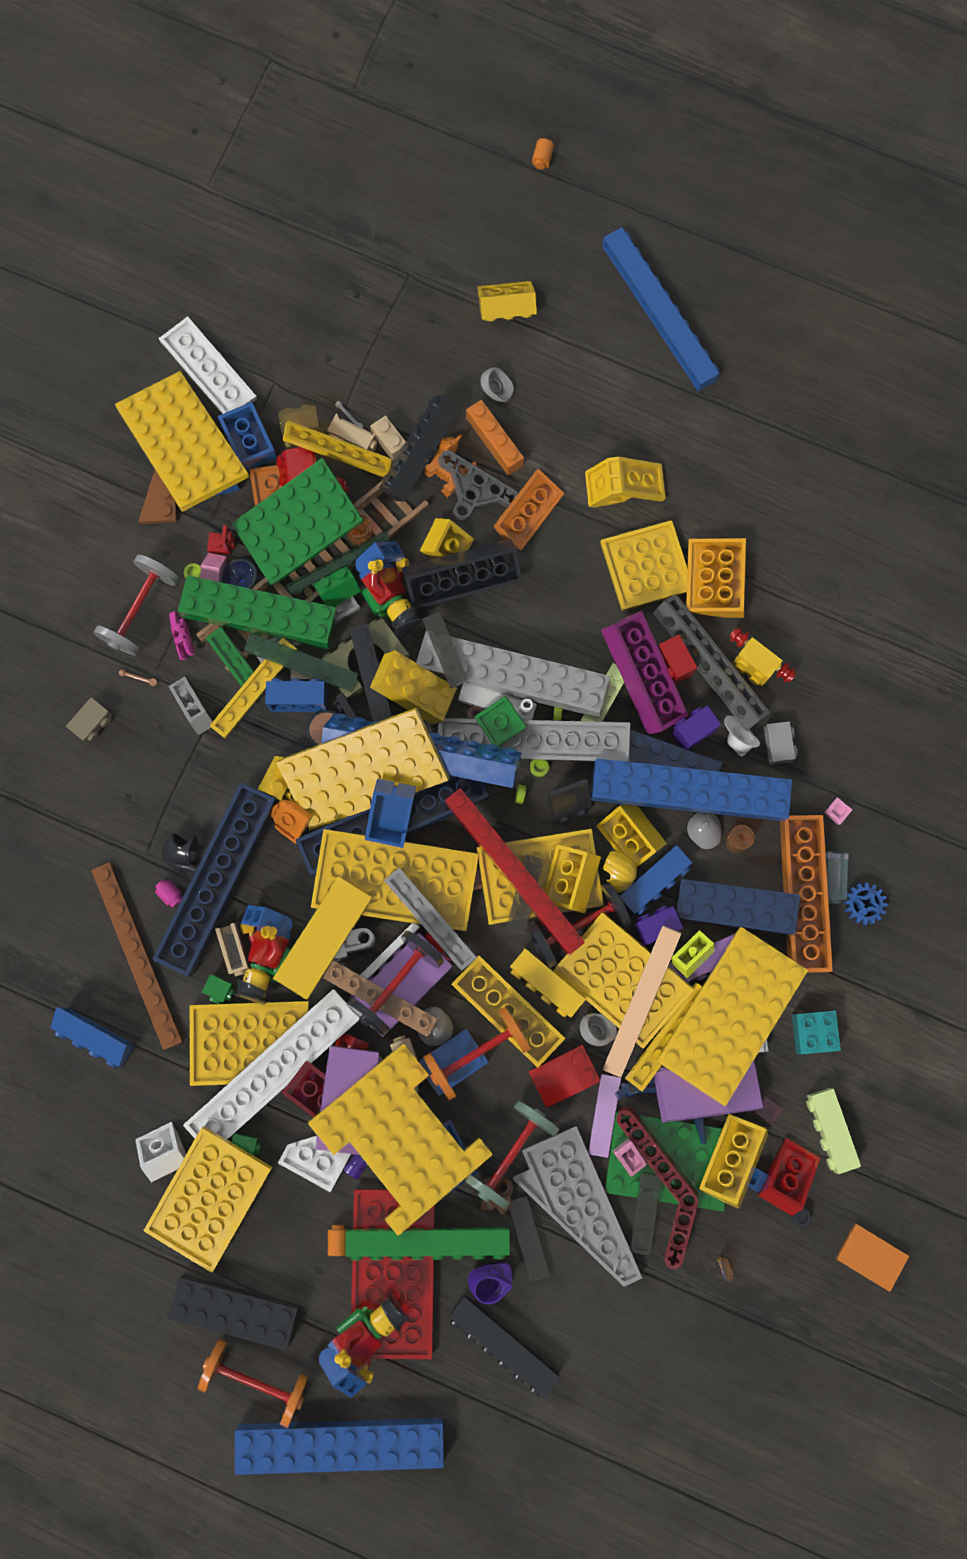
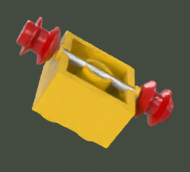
[729,627,796,687]

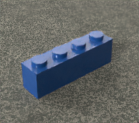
[620,845,692,915]

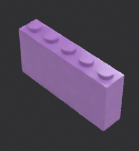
[350,933,453,1037]
[315,1046,382,1155]
[654,1060,763,1123]

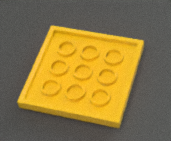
[600,520,688,611]

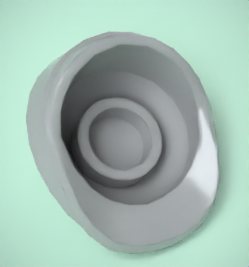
[481,367,513,402]
[687,812,722,849]
[418,1007,453,1046]
[580,1013,617,1046]

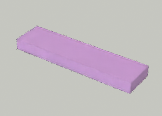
[588,1074,621,1158]

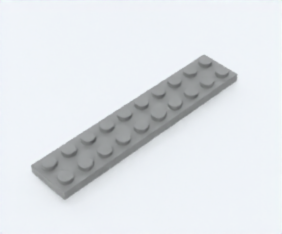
[438,718,631,762]

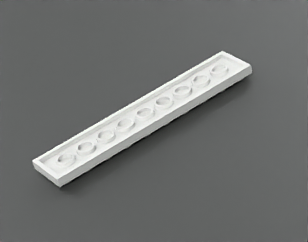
[183,989,359,1139]

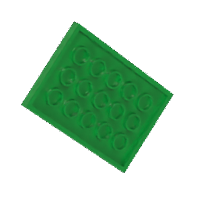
[231,458,364,586]
[605,1112,725,1212]

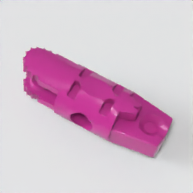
[169,611,195,660]

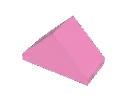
[200,553,227,582]
[612,1139,647,1177]

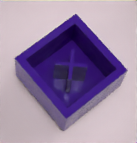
[671,706,721,750]
[633,905,683,946]

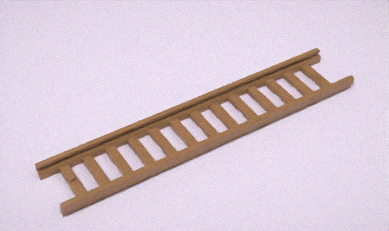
[196,481,429,672]

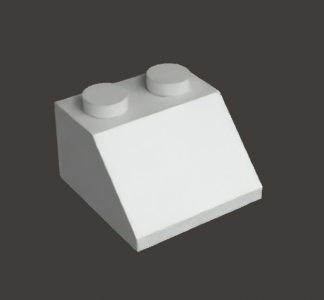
[135,1122,186,1182]

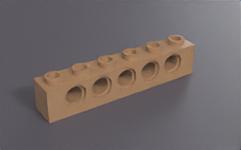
[323,961,438,1037]

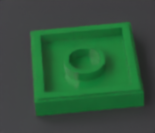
[474,696,527,747]

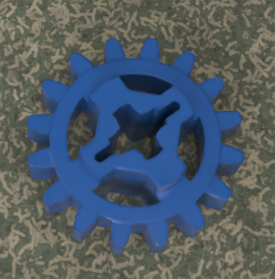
[843,883,888,925]

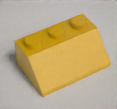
[477,281,537,321]
[596,804,667,868]
[544,844,601,913]

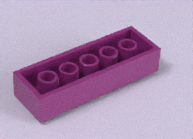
[601,611,688,734]

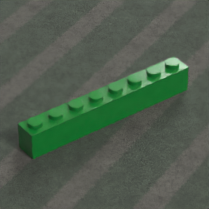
[346,1227,510,1260]

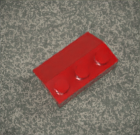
[277,447,316,487]

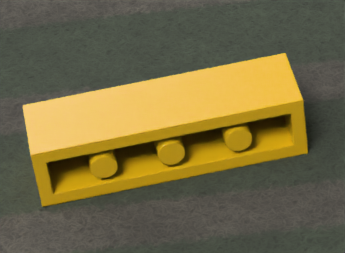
[510,949,586,1018]

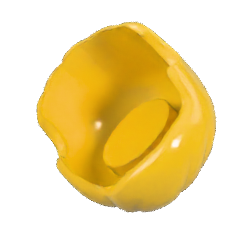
[603,851,637,893]

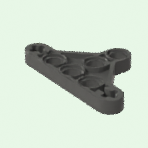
[438,451,518,520]

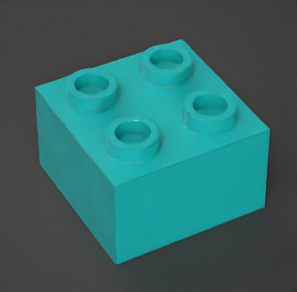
[792,1011,841,1054]

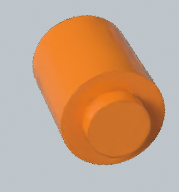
[532,139,554,170]
[328,1225,347,1256]

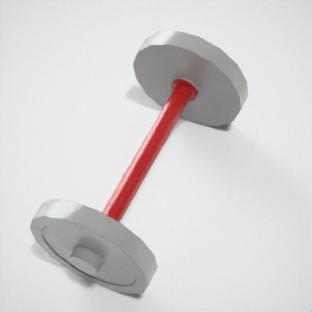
[93,554,179,656]

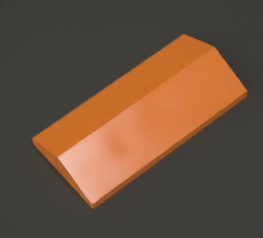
[493,469,564,551]

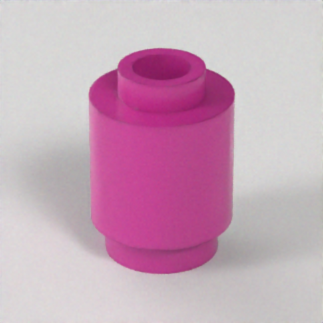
[155,879,183,908]

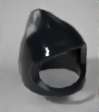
[162,833,198,872]

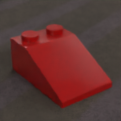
[529,1045,600,1108]
[757,1138,820,1216]

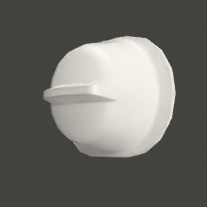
[724,716,760,756]

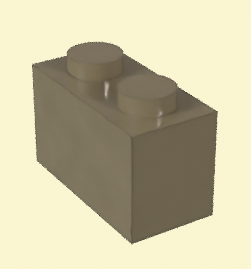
[66,698,113,744]

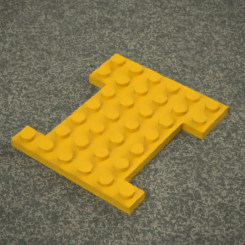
[308,1043,493,1236]

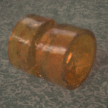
[347,514,371,545]
[725,825,755,853]

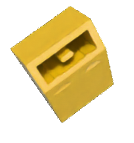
[258,756,296,803]

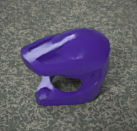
[468,1262,512,1304]

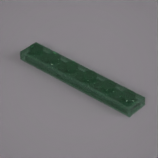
[286,531,390,595]
[244,633,359,693]

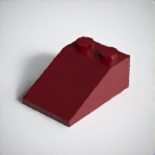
[281,1060,326,1118]

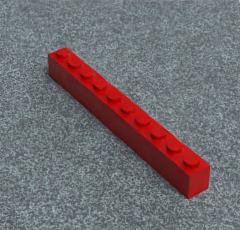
[445,788,585,956]

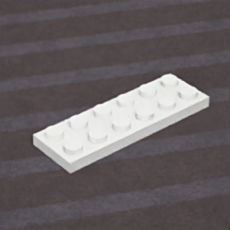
[159,317,257,414]

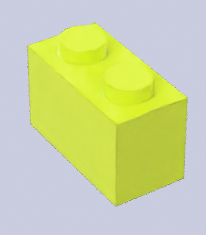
[672,930,715,978]

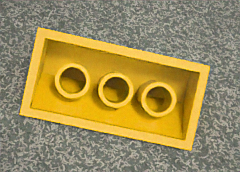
[699,1114,768,1209]

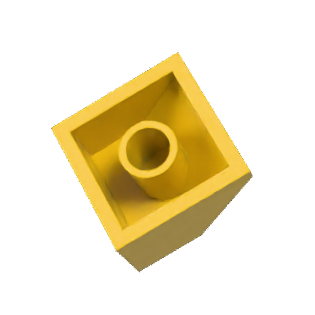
[420,518,474,559]

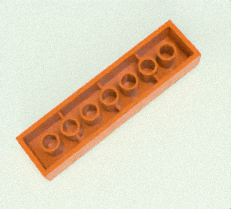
[780,815,833,973]

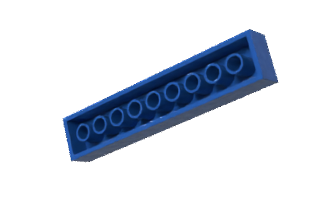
[321,714,522,788]
[591,758,792,821]
[235,1418,444,1475]

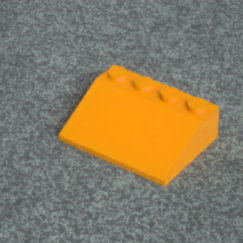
[686,538,746,618]

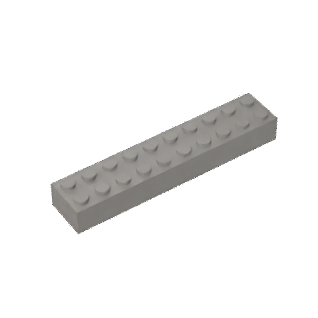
[416,631,611,718]

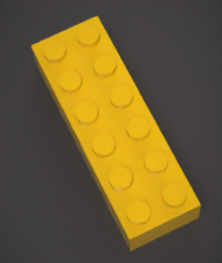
[452,956,565,1068]

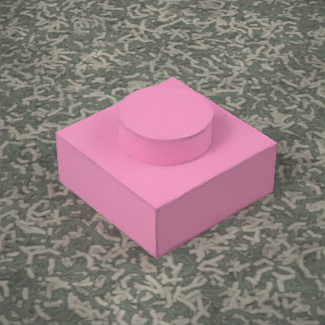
[824,798,852,825]

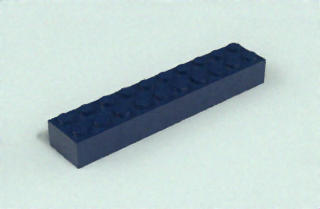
[295,775,489,877]
[152,782,278,977]

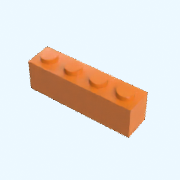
[466,400,524,476]

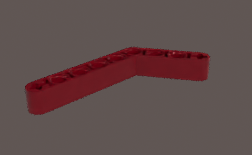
[616,1106,699,1269]

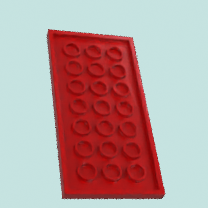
[351,1189,434,1359]

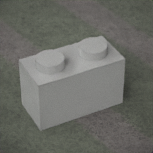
[763,722,797,765]

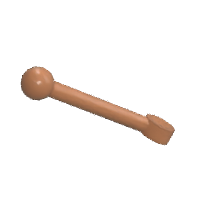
[119,669,157,687]

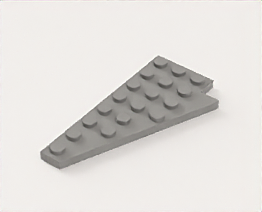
[513,1126,642,1286]

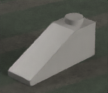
[169,677,213,735]

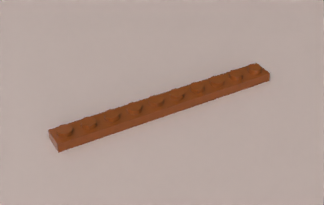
[91,863,183,1050]

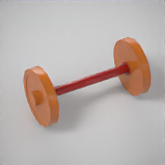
[423,1006,531,1100]
[198,1339,309,1428]

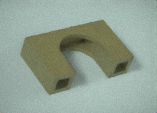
[320,618,409,701]

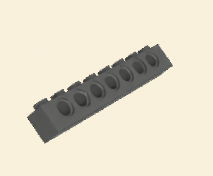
[653,594,770,731]

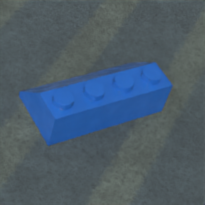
[51,1007,135,1068]

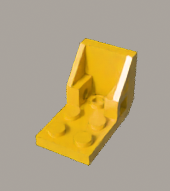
[585,457,666,508]

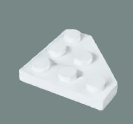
[278,1136,351,1192]

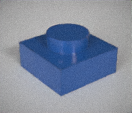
[748,1168,768,1193]

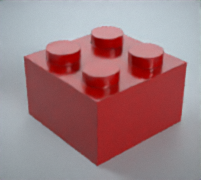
[658,635,698,685]

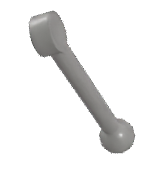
[335,401,363,429]

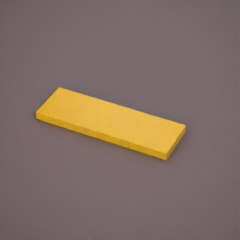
[273,877,372,1000]

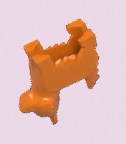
[423,435,476,498]

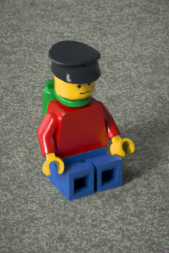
[356,541,423,637]
[233,905,293,1005]
[319,1293,411,1398]

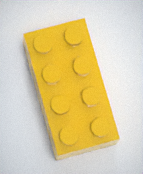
[370,650,457,724]

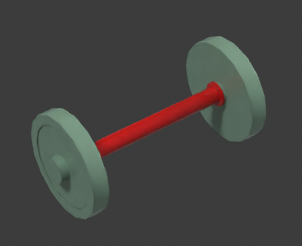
[464,1101,559,1210]

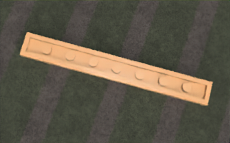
[603,925,681,1078]

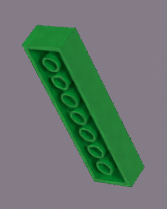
[178,575,338,649]

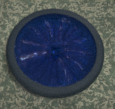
[220,558,258,589]

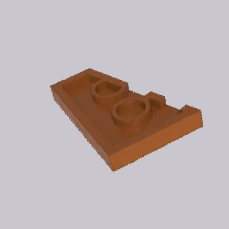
[138,470,177,524]

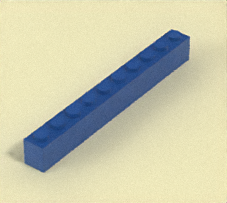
[602,227,719,392]

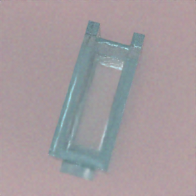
[825,852,848,904]

